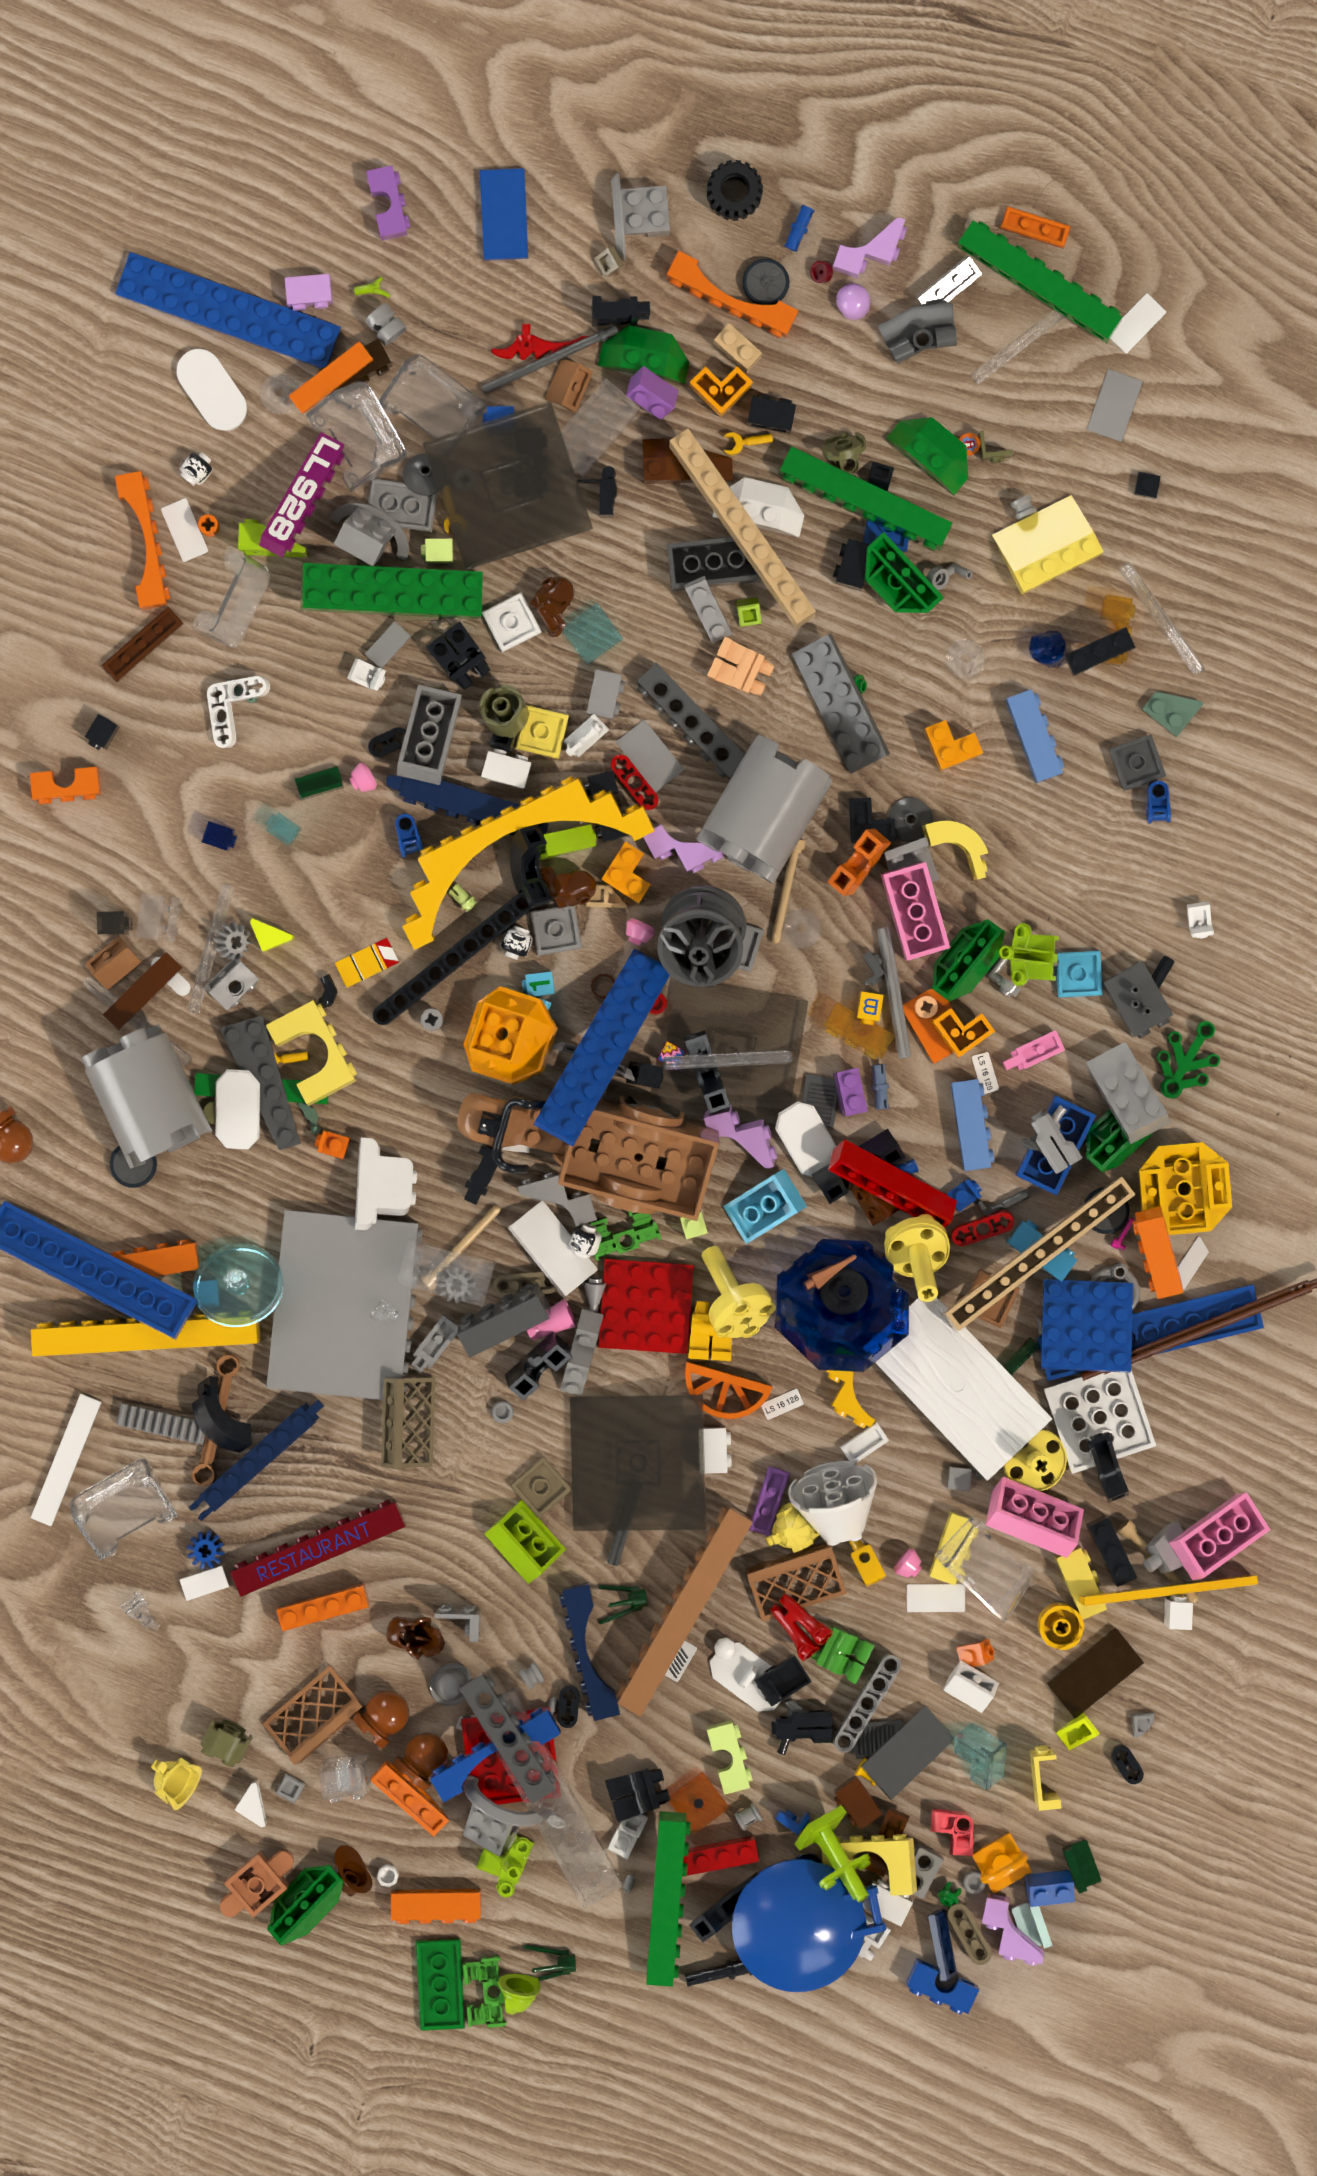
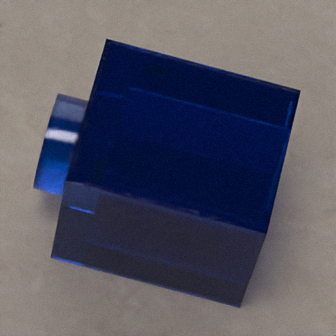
[202,821,238,852]

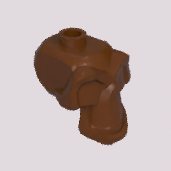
[529,576,574,637]
[540,867,596,908]
[386,1616,445,1659]

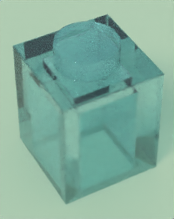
[265,812,302,847]

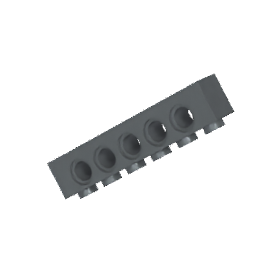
[637,662,744,779]
[459,1672,557,1804]

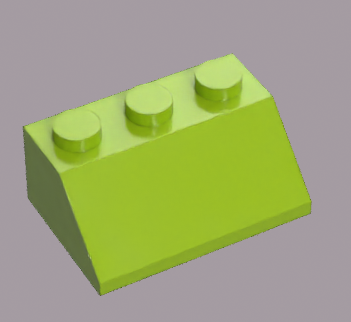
[484,1500,566,1584]

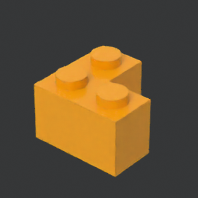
[689,366,753,417]
[923,720,983,771]
[601,842,651,904]
[931,1008,995,1058]

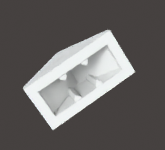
[235,1779,267,1827]

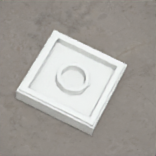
[482,592,542,653]

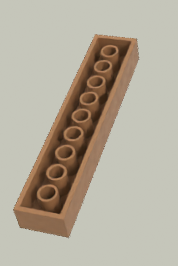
[616,1504,753,1717]

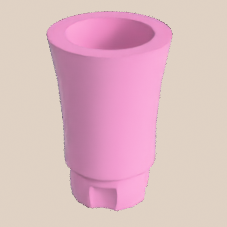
[527,1298,577,1341]

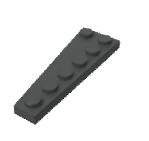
[220,1015,301,1150]

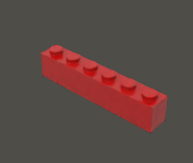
[828,1139,957,1228]

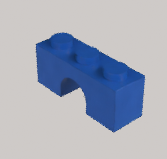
[906,1958,979,2014]

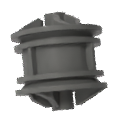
[657,886,746,987]

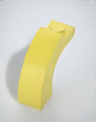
[922,821,988,880]

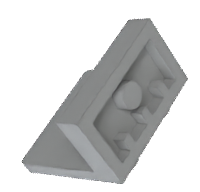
[883,837,939,882]
[434,1605,481,1642]

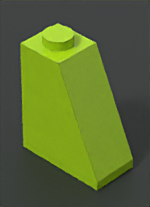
[539,824,596,861]

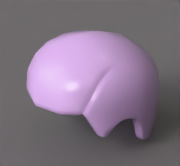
[836,283,871,320]

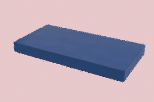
[480,168,528,261]

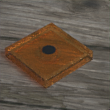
[669,1771,730,1834]

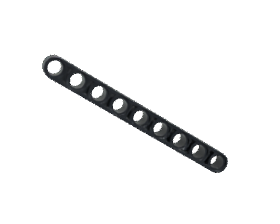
[373,893,532,1025]

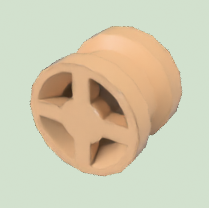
[914,996,938,1018]

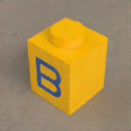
[856,991,884,1025]

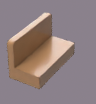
[545,359,593,413]
[85,936,141,990]

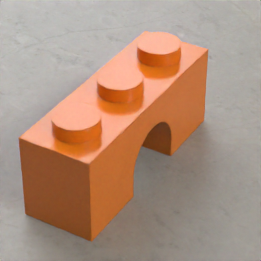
[30,767,102,805]
[827,829,892,896]

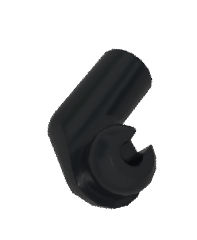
[318,974,338,1008]

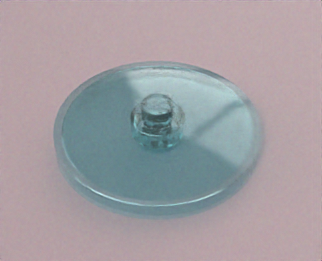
[193,1244,284,1327]

